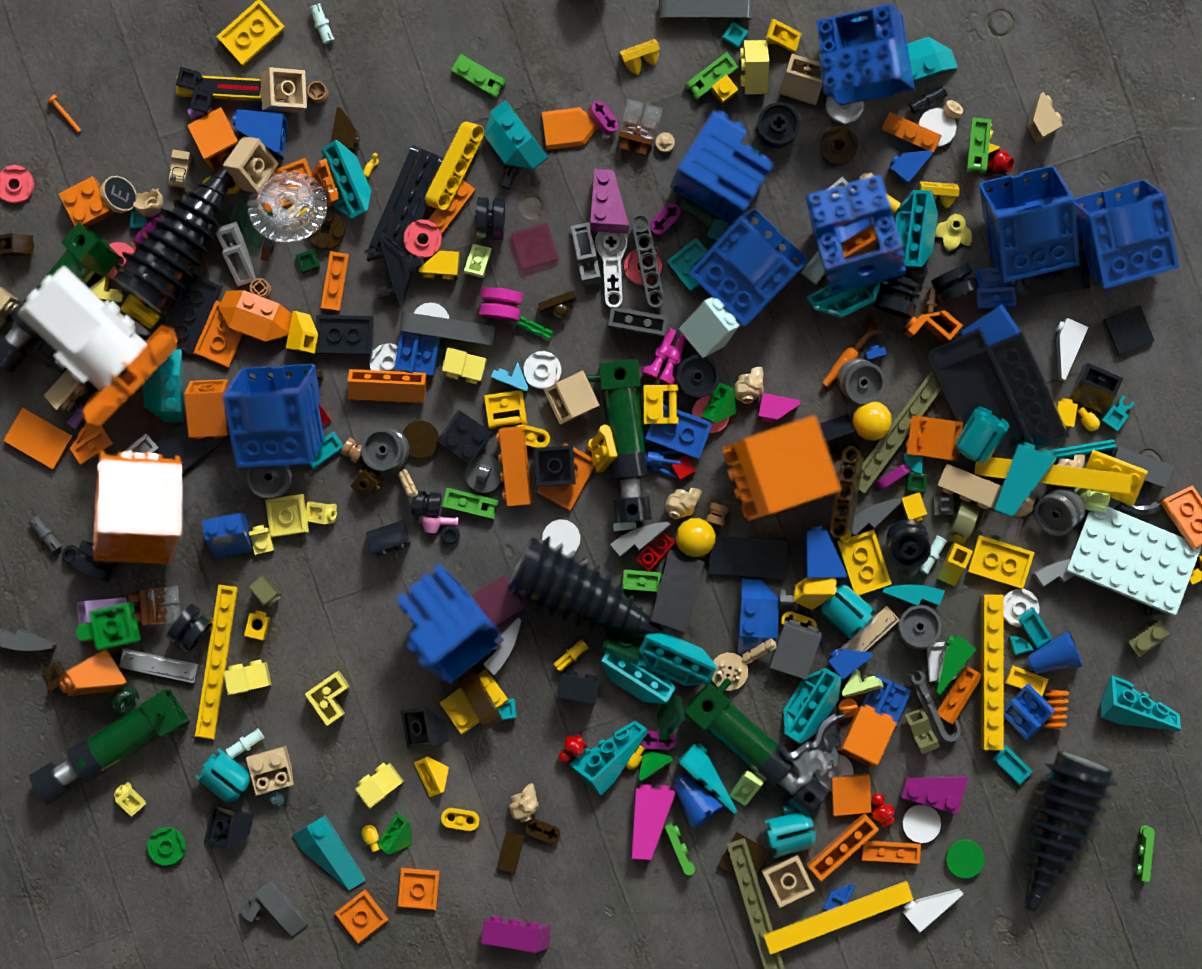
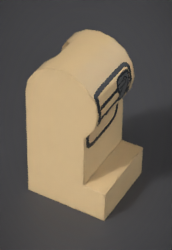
[169,150,193,188]

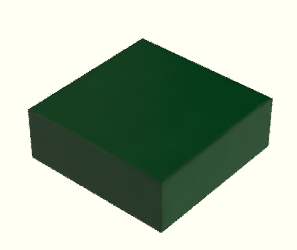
[295,249,320,274]
[906,472,928,494]

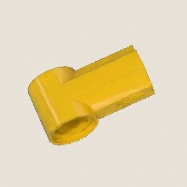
[120,294,160,329]

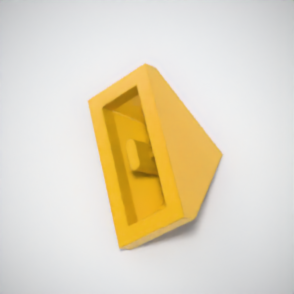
[414,757,449,797]

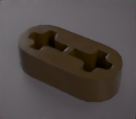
[525,818,560,843]

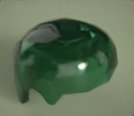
[110,686,139,713]

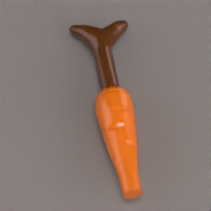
[822,318,885,387]

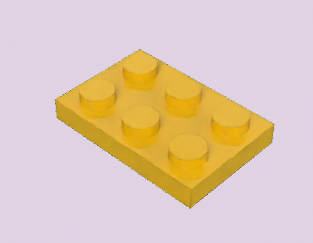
[217,0,285,66]
[1086,450,1148,506]
[837,530,892,595]
[967,535,1035,589]
[440,669,508,735]

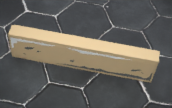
[839,606,899,651]

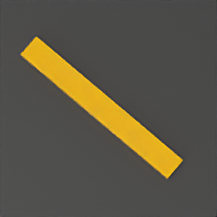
[974,457,1133,494]
[195,584,238,739]
[763,881,914,955]

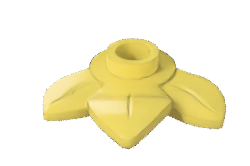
[935,214,972,252]

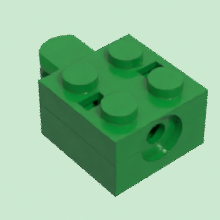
[76,602,140,649]

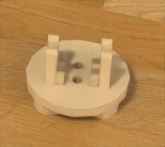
[712,652,748,691]

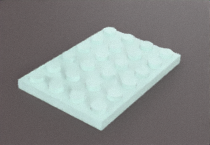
[1066,507,1202,616]

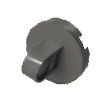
[465,455,503,493]

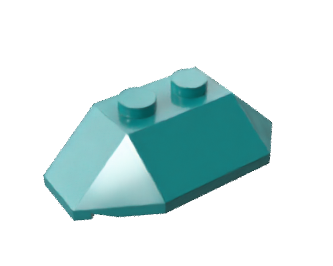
[908,37,958,83]
[484,100,549,170]
[321,140,371,219]
[895,190,938,267]
[806,281,881,318]
[143,349,185,423]
[639,633,717,686]
[600,646,675,704]
[783,668,841,744]

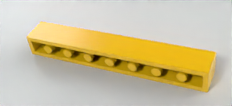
[981,595,1004,750]

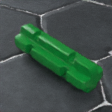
[516,316,553,340]

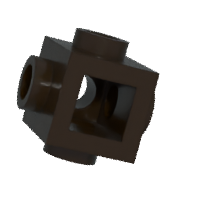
[350,467,385,499]

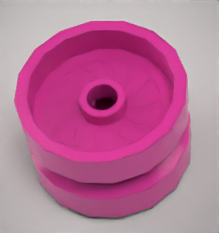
[478,287,523,321]

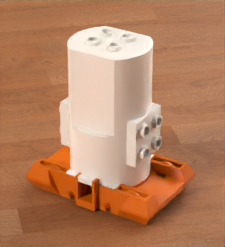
[17,266,178,426]

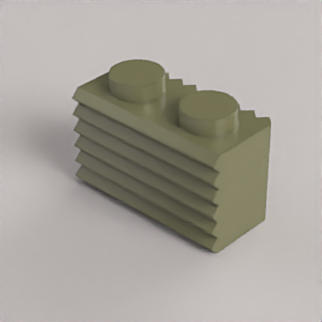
[248,576,281,606]
[1124,620,1170,657]

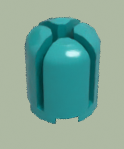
[956,407,1009,463]
[820,585,876,640]
[194,748,251,803]
[764,812,816,858]

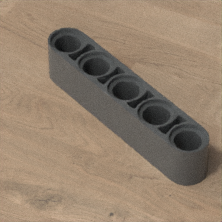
[659,0,752,21]
[632,215,664,309]
[399,312,495,346]

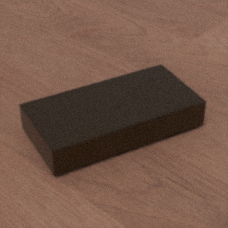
[497,830,525,873]

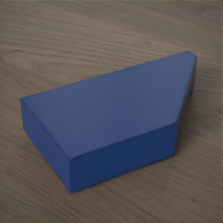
[822,884,855,911]

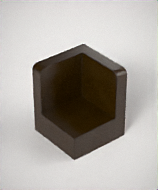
[42,661,66,691]

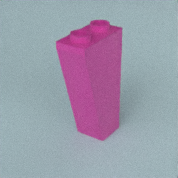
[632,784,675,860]

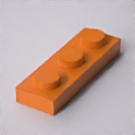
[882,112,942,153]
[428,180,475,236]
[321,251,350,311]
[937,665,983,724]
[861,840,921,864]

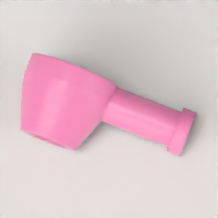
[422,515,458,533]

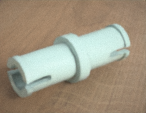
[309,4,335,44]
[918,535,947,574]
[226,728,265,759]

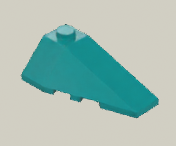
[1101,676,1181,731]
[569,721,648,795]
[678,743,737,814]
[293,814,366,890]

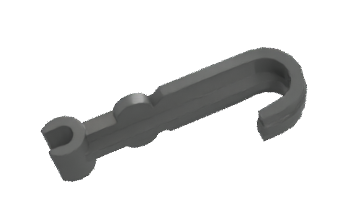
[907,671,961,743]

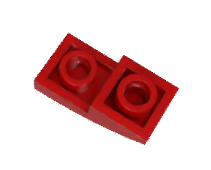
[635,531,675,571]

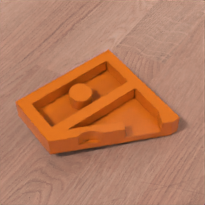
[312,159,339,207]

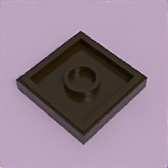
[718,831,770,876]

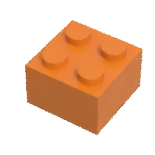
[59,176,114,227]

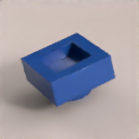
[864,345,886,361]

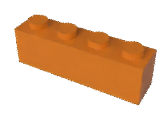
[347,369,426,403]
[497,426,532,506]
[807,813,879,881]

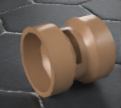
[307,81,328,103]
[250,278,271,298]
[340,437,362,464]
[706,502,729,526]

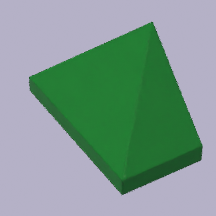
[702,383,736,423]
[639,750,673,781]
[377,813,412,855]

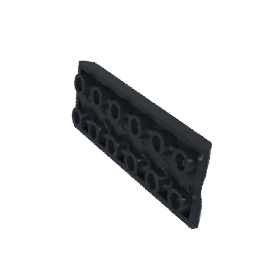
[368,145,444,254]

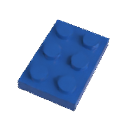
[645,404,713,459]

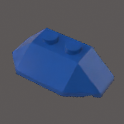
[737,578,779,655]

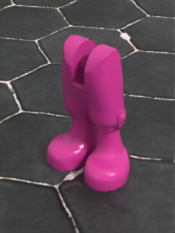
[641,328,687,385]

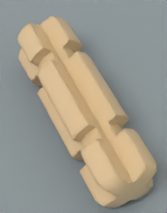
[398,469,418,499]
[742,639,777,664]

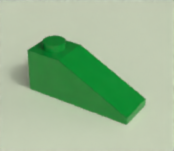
[934,634,976,694]

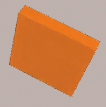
[831,773,871,816]
[398,868,440,910]
[334,889,389,944]

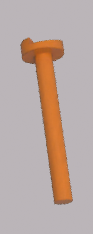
[47,94,81,133]

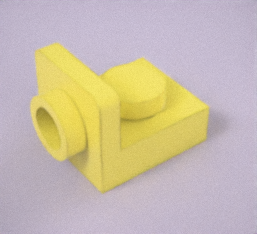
[306,502,337,524]
[248,525,274,555]
[114,782,146,817]

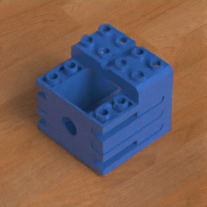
[816,3,915,106]
[670,111,773,226]
[980,166,1079,283]
[805,175,906,295]
[1074,180,1179,289]
[689,208,809,326]
[223,364,325,467]
[397,563,504,683]

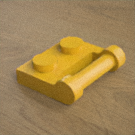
[644,385,679,424]
[484,390,527,430]
[587,425,617,473]

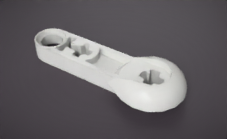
[595,232,627,308]

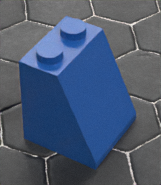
[232,109,288,158]
[958,305,1020,345]
[202,513,254,559]
[804,527,846,577]

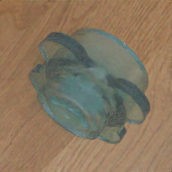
[269,789,284,808]

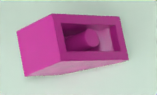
[757,393,801,423]

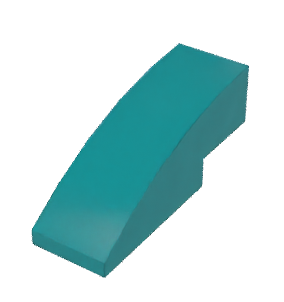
[881,585,945,606]

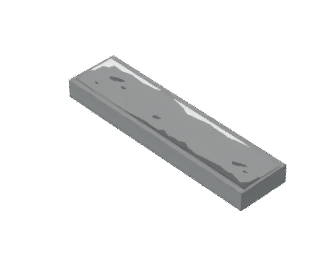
[119,648,199,683]

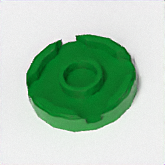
[147,827,186,866]
[945,839,985,878]

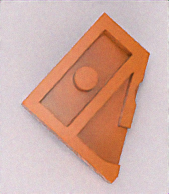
[70,422,114,465]

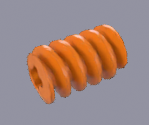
[1042,689,1069,730]

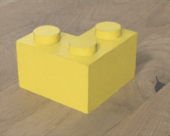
[740,40,769,94]
[442,348,487,384]
[224,660,272,695]
[305,671,350,725]
[356,763,403,808]

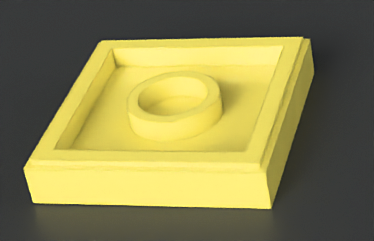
[265,494,309,538]

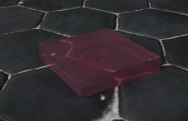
[511,222,559,270]
[472,575,524,626]

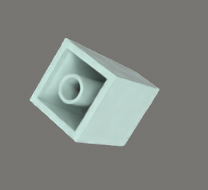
[679,297,739,358]

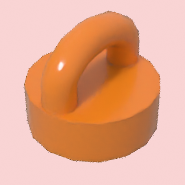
[838,698,858,717]

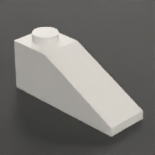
[1056,318,1088,381]
[903,889,963,932]

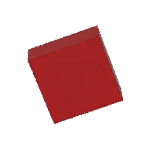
[669,454,696,480]

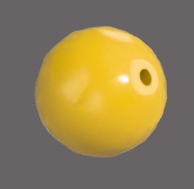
[852,401,892,441]
[676,518,715,557]

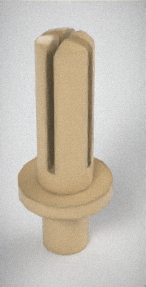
[926,286,937,313]

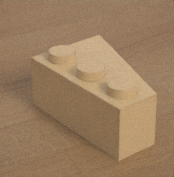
[938,464,1003,510]

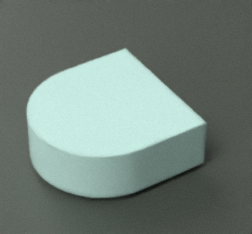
[613,521,637,531]

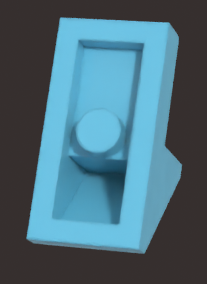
[491,363,528,392]

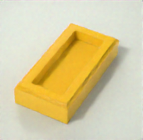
[1005,665,1049,696]

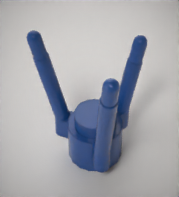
[647,449,684,481]

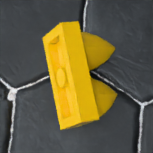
[619,39,660,75]
[919,181,960,208]

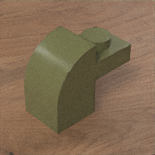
[945,500,980,546]
[905,708,940,754]

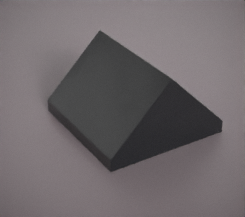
[819,414,860,460]

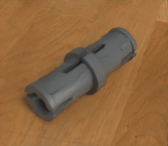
[29,516,62,553]

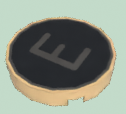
[100,176,137,213]

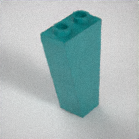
[994,442,1057,516]

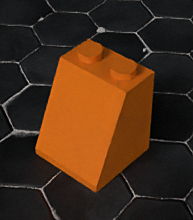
[187,107,240,174]
[184,379,229,439]
[59,649,126,696]
[836,705,897,767]

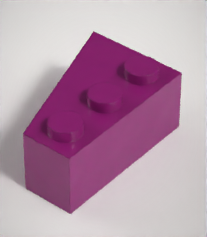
[590,169,629,234]
[899,775,968,814]
[481,916,551,953]

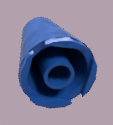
[1027,631,1083,673]
[673,774,723,829]

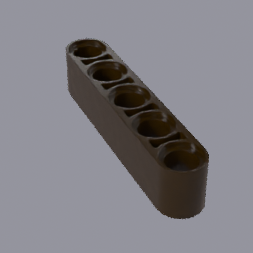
[830,446,864,542]
[456,666,503,730]

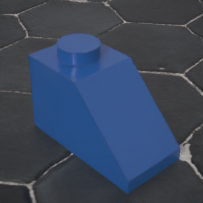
[889,151,933,185]
[827,648,873,679]

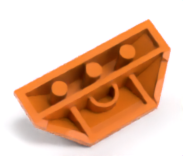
[219,290,292,343]

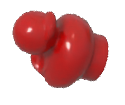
[986,150,1014,174]
[558,735,587,763]
[871,793,895,826]

